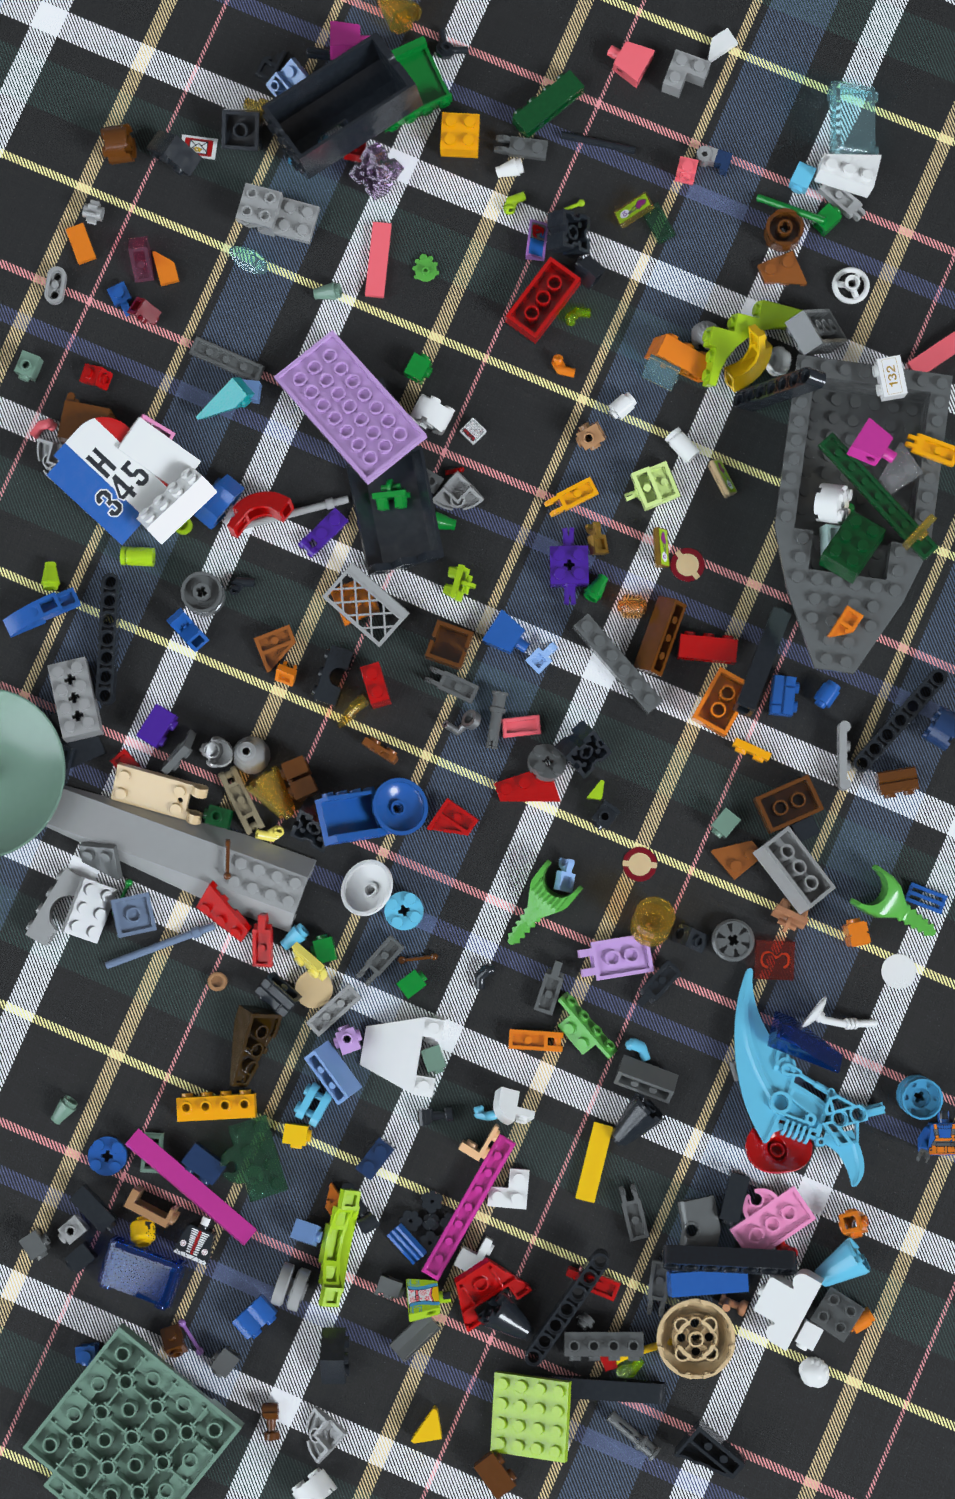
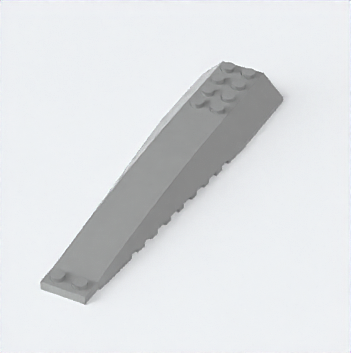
[45,785,317,932]

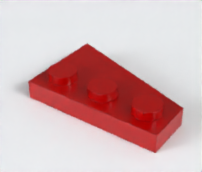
[494,765,561,802]
[196,881,252,942]

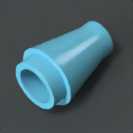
[280,923,309,950]

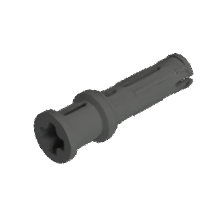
[485,690,509,749]
[606,1411,661,1462]

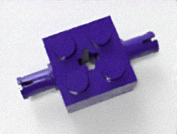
[549,528,589,605]

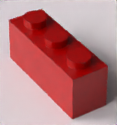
[677,631,738,665]

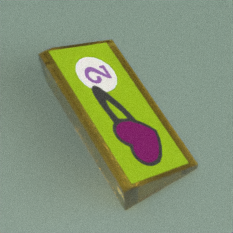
[614,191,655,228]

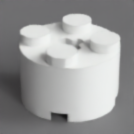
[410,394,455,435]
[814,483,853,524]
[292,1467,337,1499]

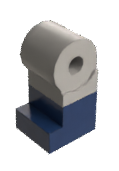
[696,146,733,177]

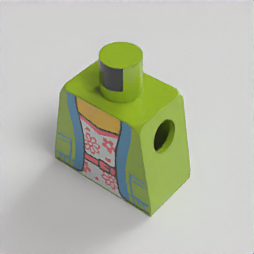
[406,1279,451,1322]

